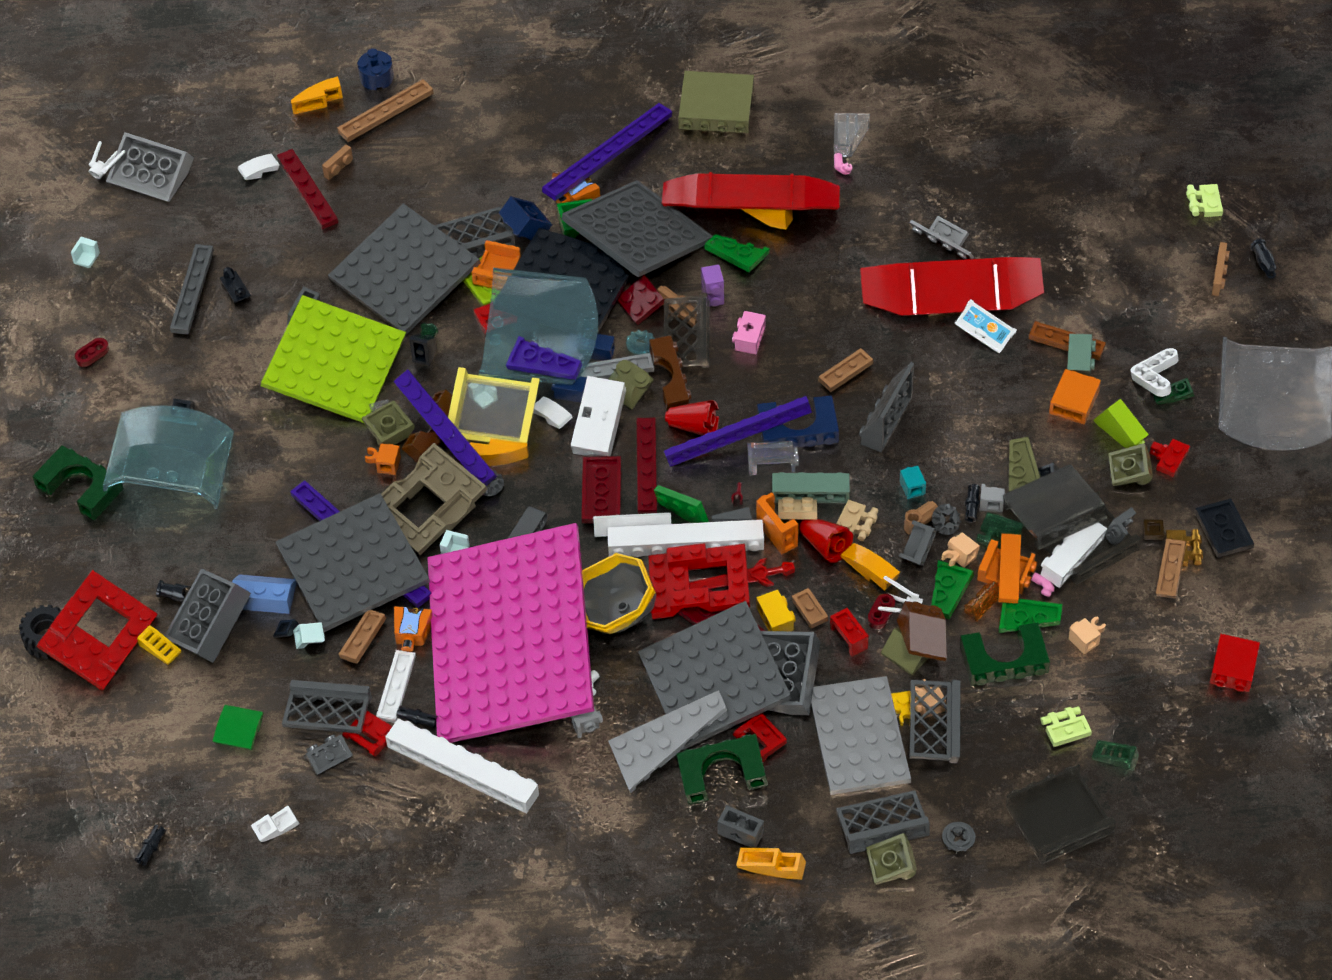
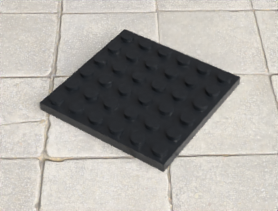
[493,228,632,341]

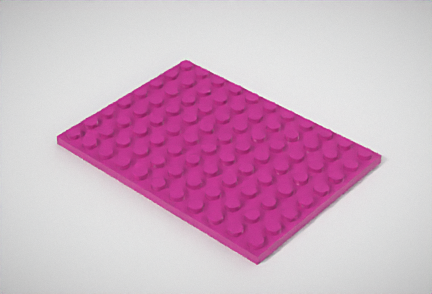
[428,523,594,743]

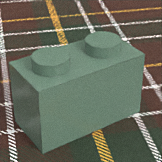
[1067,334,1096,376]

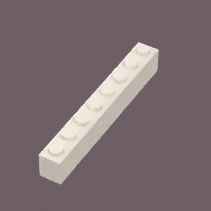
[607,520,764,557]
[386,718,539,814]

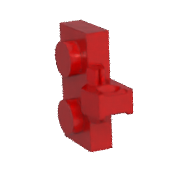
[1149,439,1190,477]

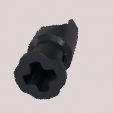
[1250,238,1276,279]
[156,580,191,602]

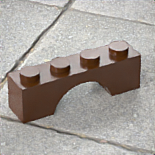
[649,335,692,411]
[401,389,453,463]

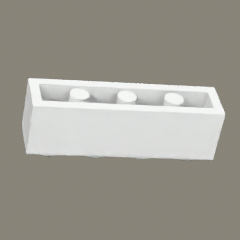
[1040,516,1107,588]

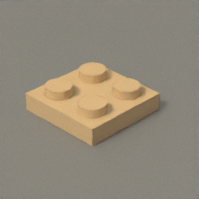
[778,497,817,520]

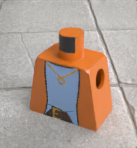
[556,177,600,204]
[394,606,432,652]

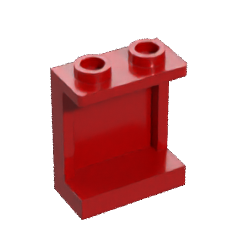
[1210,633,1260,692]

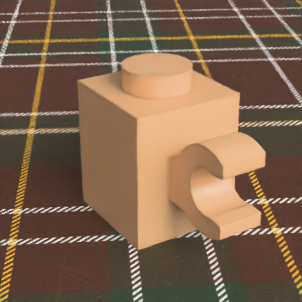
[941,532,980,568]
[1068,616,1106,654]
[915,679,946,719]

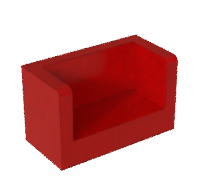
[830,608,869,657]

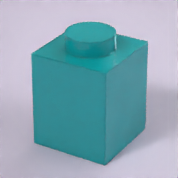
[899,466,926,499]

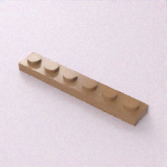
[337,79,434,142]

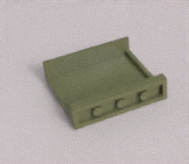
[678,71,754,133]

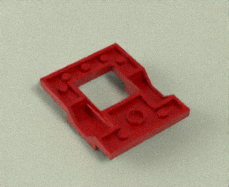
[648,543,750,619]
[36,570,158,691]

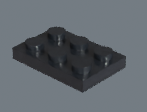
[1194,498,1254,558]

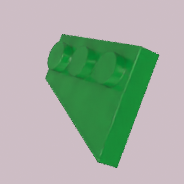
[704,234,770,272]
[654,485,709,523]
[931,560,974,619]
[999,598,1063,633]

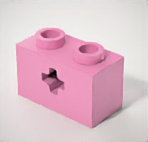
[732,311,766,355]

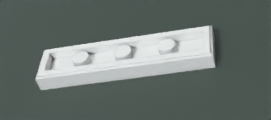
[593,512,671,537]
[376,650,416,723]

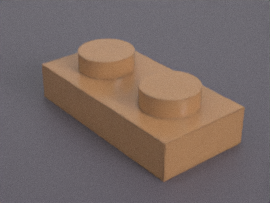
[322,145,353,180]
[792,588,828,629]

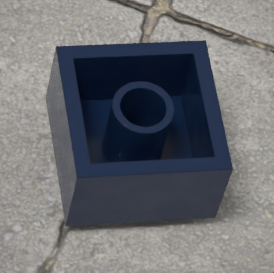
[499,196,553,240]

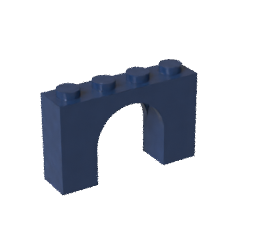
[551,333,615,403]
[757,395,839,451]

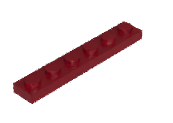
[277,149,338,230]
[637,417,657,514]

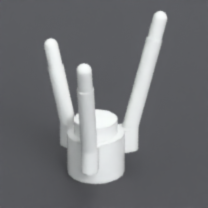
[88,141,126,179]
[878,576,923,613]

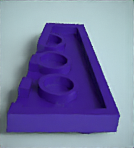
[506,336,582,380]

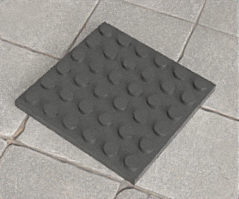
[561,180,713,277]
[328,203,481,335]
[275,493,430,632]
[638,601,792,750]

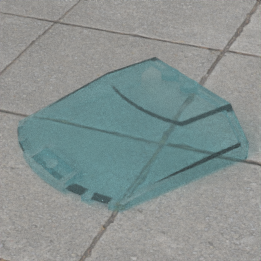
[479,268,598,385]
[103,405,234,509]

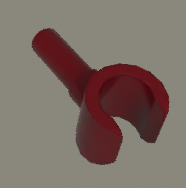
[731,482,743,505]

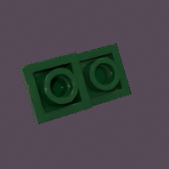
[1153,378,1195,404]

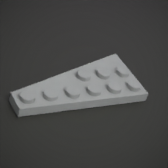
[608,690,727,793]

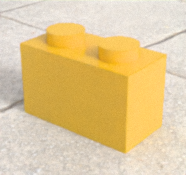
[756,590,796,632]

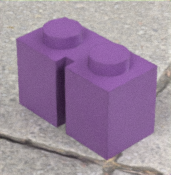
[701,264,724,308]

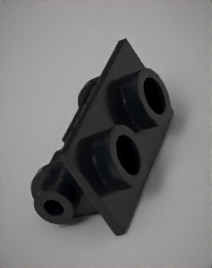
[220,267,251,303]

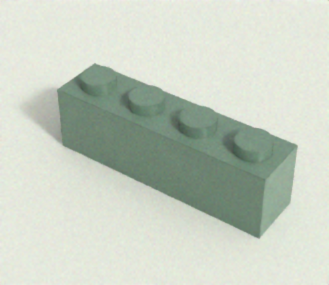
[772,472,850,503]

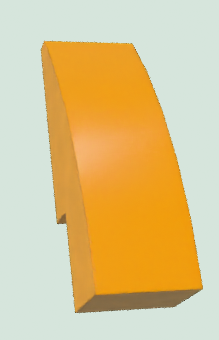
[291,76,343,115]
[470,439,529,466]
[841,543,900,591]
[736,848,806,880]

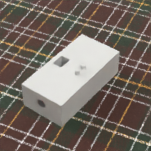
[571,376,626,457]

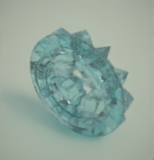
[626,329,655,355]

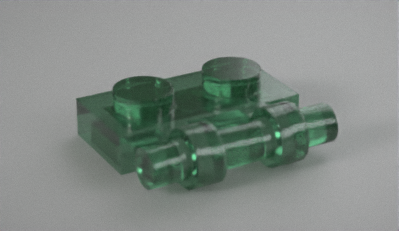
[976,512,1024,549]

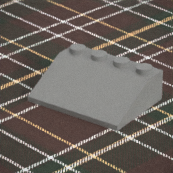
[106,132,194,202]

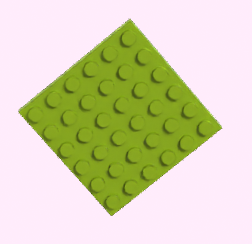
[261,295,406,423]

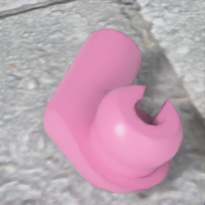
[834,153,853,175]
[1031,572,1055,597]

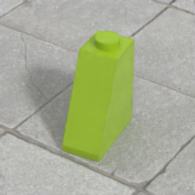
[1093,399,1149,448]

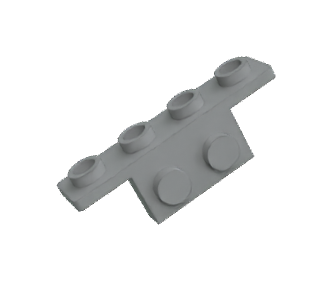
[909,216,974,260]

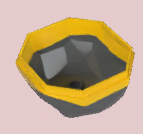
[582,553,657,634]

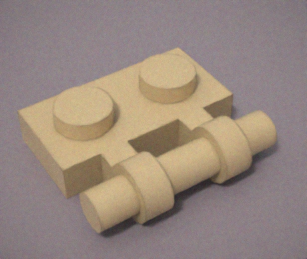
[836,500,879,541]

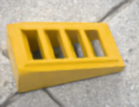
[137,625,182,665]

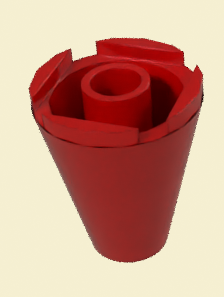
[665,400,719,436]
[800,519,853,563]

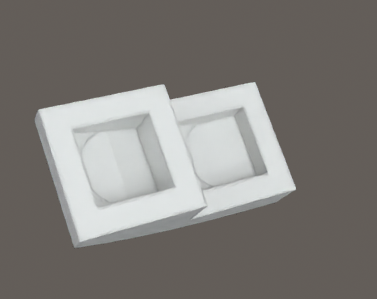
[238,154,279,180]
[533,396,573,429]
[251,806,300,842]

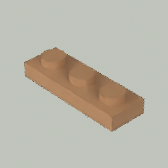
[1212,242,1230,296]
[818,348,873,392]
[1156,539,1187,599]
[339,610,386,664]

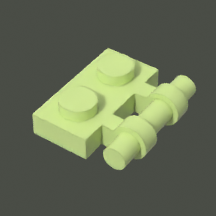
[1186,184,1223,217]
[1040,706,1092,747]

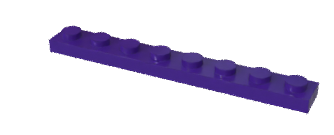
[393,369,497,486]
[664,396,812,467]

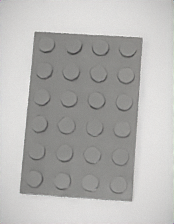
[811,676,911,795]

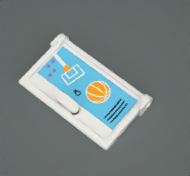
[955,299,1017,354]

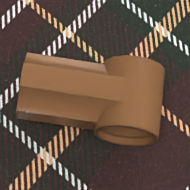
[904,501,938,535]

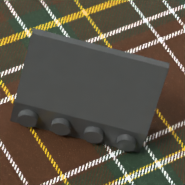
[859,362,914,452]
[165,568,251,663]
[760,631,821,715]

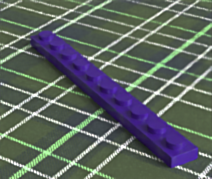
[542,103,672,201]
[290,480,432,608]

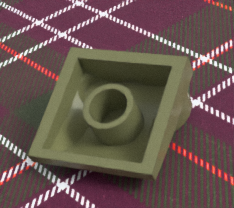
[608,360,653,410]
[362,400,414,446]
[1108,443,1153,486]
[866,833,917,885]

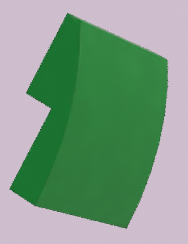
[212,705,264,750]

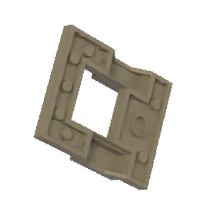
[381,443,488,555]

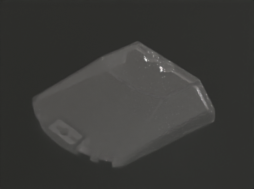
[1218,337,1332,451]

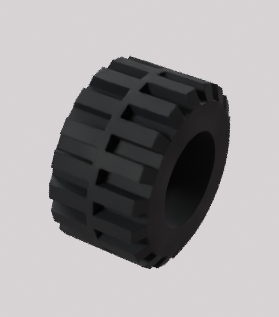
[19,605,61,659]

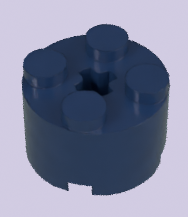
[357,48,394,90]

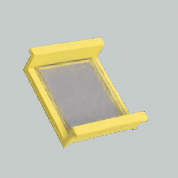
[448,367,540,444]

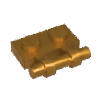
[1165,529,1203,567]

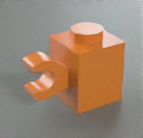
[365,444,401,475]

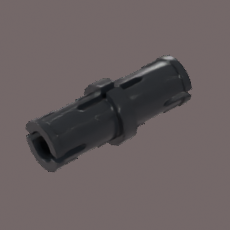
[964,484,980,523]
[396,705,438,728]
[134,825,166,866]

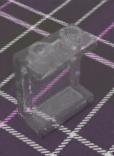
[747,441,799,475]

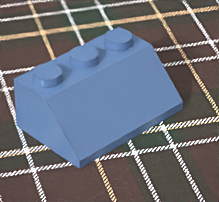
[232,575,296,614]

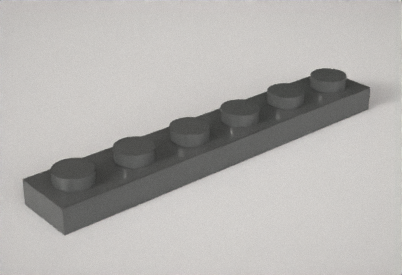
[170,244,214,334]

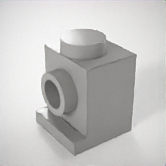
[979,484,1008,512]
[571,707,603,738]

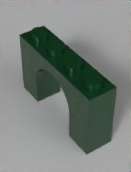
[32,445,124,520]
[960,623,1050,686]
[677,734,768,805]

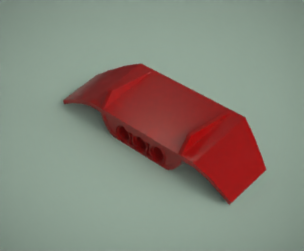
[662,172,840,210]
[860,257,1044,316]

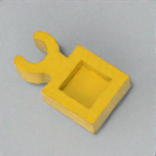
[891,691,910,726]

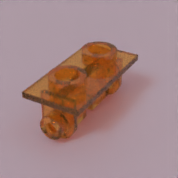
[964,582,999,621]

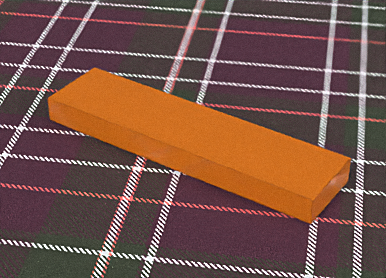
[998,533,1021,603]

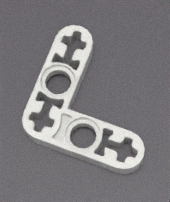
[1131,348,1179,397]

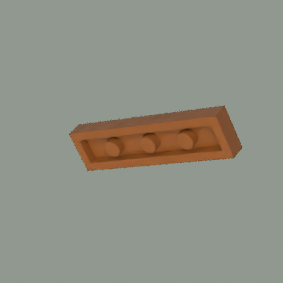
[1029,321,1106,361]

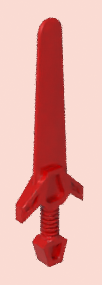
[690,558,795,589]

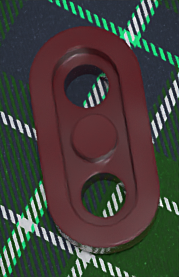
[75,338,109,367]
[868,594,895,629]

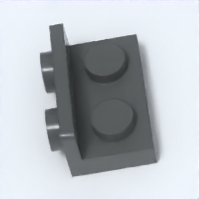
[1106,507,1136,547]
[304,734,353,776]

